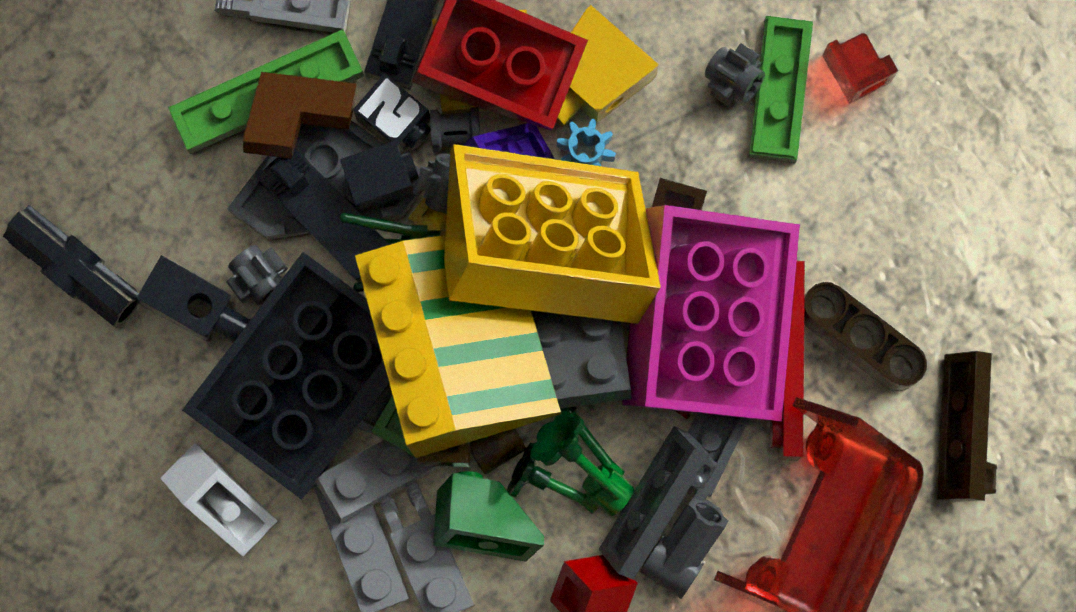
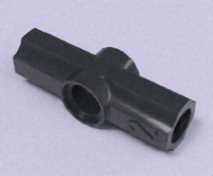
[3,205,139,328]

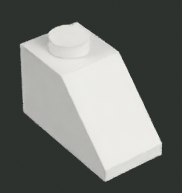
[161,443,277,556]

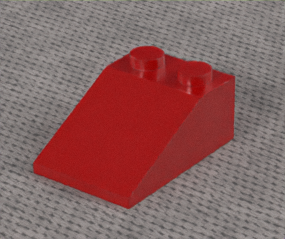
[411,0,588,130]

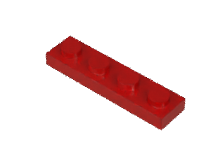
[769,261,805,461]

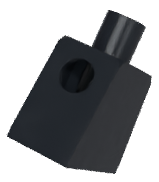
[136,255,250,343]

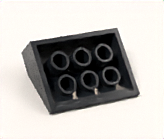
[182,252,390,500]

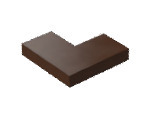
[243,72,357,159]

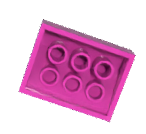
[622,205,800,421]

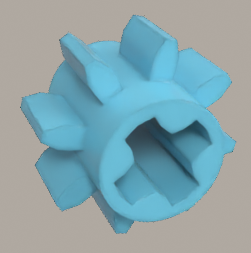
[557,119,616,166]

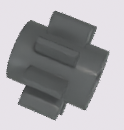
[705,43,765,106]
[416,154,450,214]
[226,245,288,306]

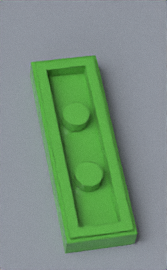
[748,16,813,163]

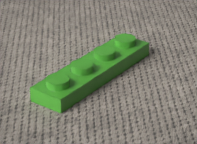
[168,29,364,154]

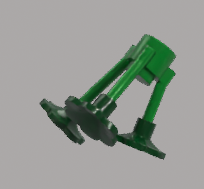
[507,406,634,517]

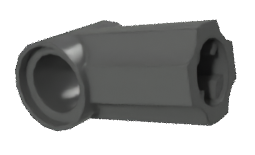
[639,498,728,599]

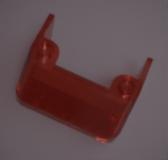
[714,397,924,612]

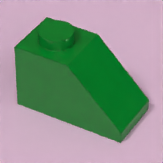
[433,471,544,562]

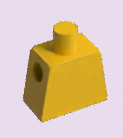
[556,5,659,127]

